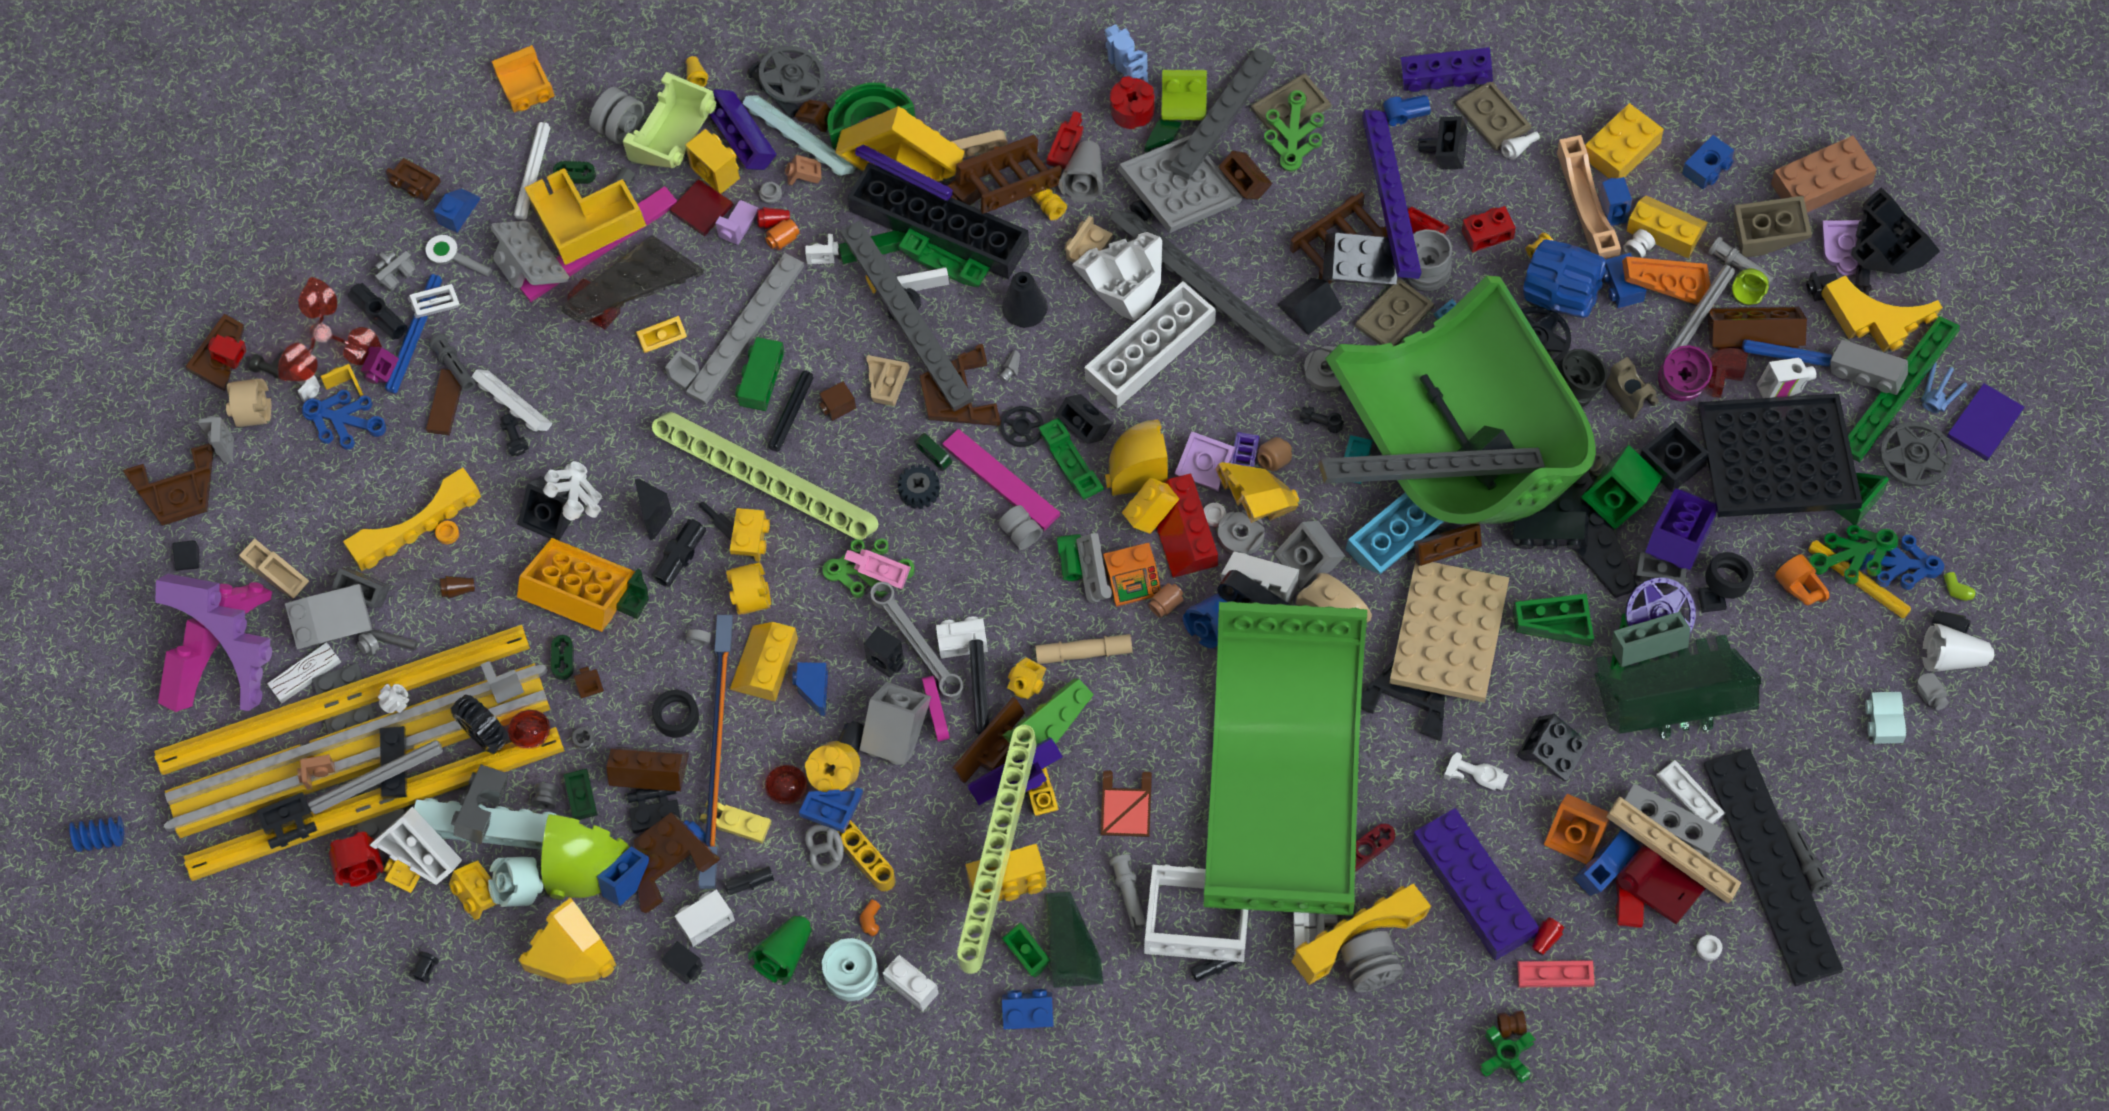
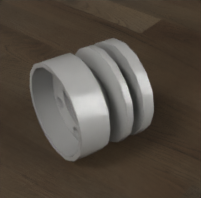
[1405,229,1452,291]
[1340,931,1404,993]

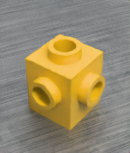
[1007,657,1047,699]

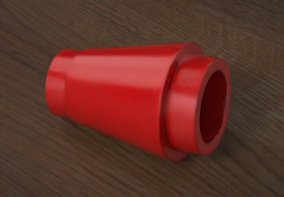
[757,207,790,229]
[1531,917,1564,956]

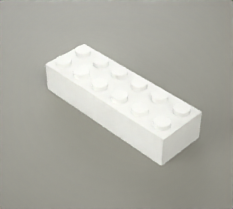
[1085,281,1216,409]

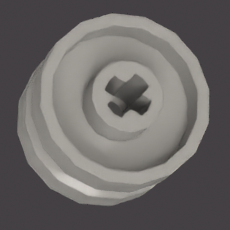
[589,87,644,144]

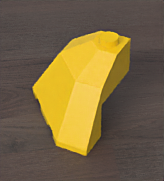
[1215,462,1299,523]
[518,897,616,985]

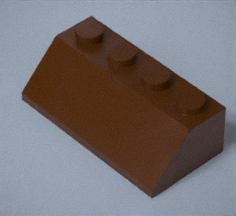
[1707,306,1807,350]

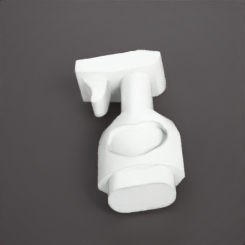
[1444,752,1509,791]

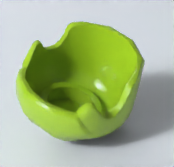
[1732,268,1769,305]

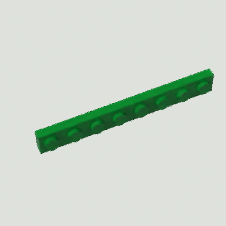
[1848,316,1960,463]

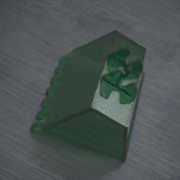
[1594,635,1761,739]

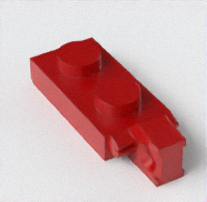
[1046,111,1084,169]

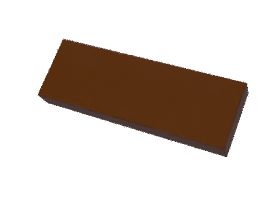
[426,369,462,436]
[1414,524,1482,566]

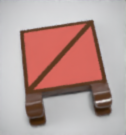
[1101,770,1152,837]

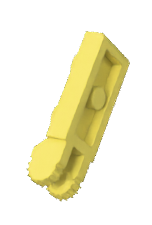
[699,800,771,844]

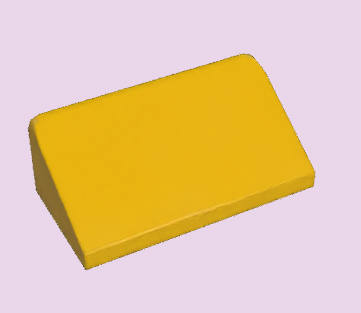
[635,316,687,353]

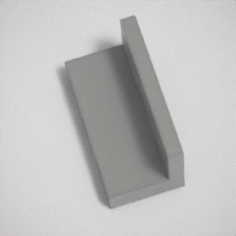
[481,661,524,704]

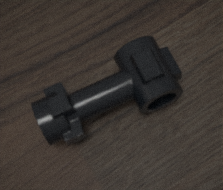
[1299,406,1344,433]
[500,414,529,456]

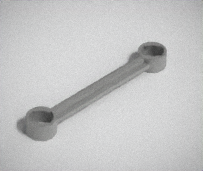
[870,582,963,700]

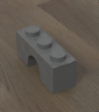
[451,765,508,844]

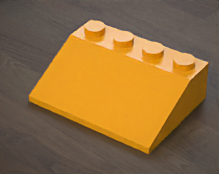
[517,538,635,632]

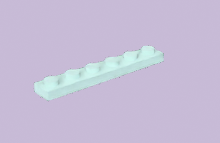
[743,95,856,176]

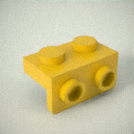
[730,508,770,562]

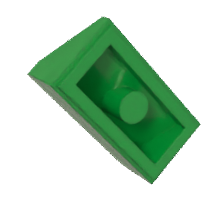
[1002,922,1051,978]

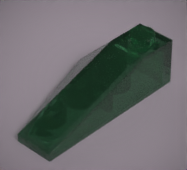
[1046,892,1103,988]

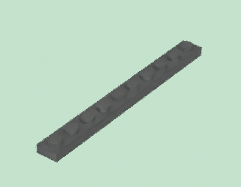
[840,220,974,411]
[1318,448,1545,484]

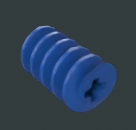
[69,816,124,852]

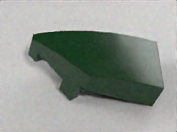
[1144,117,1182,152]
[616,569,649,619]

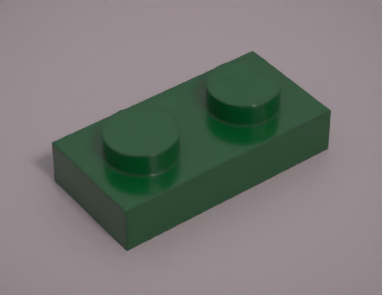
[563,768,598,820]

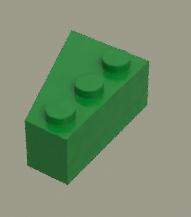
[1512,593,1594,646]

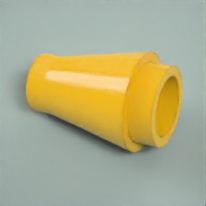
[686,56,708,87]

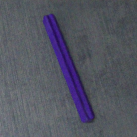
[855,145,953,201]

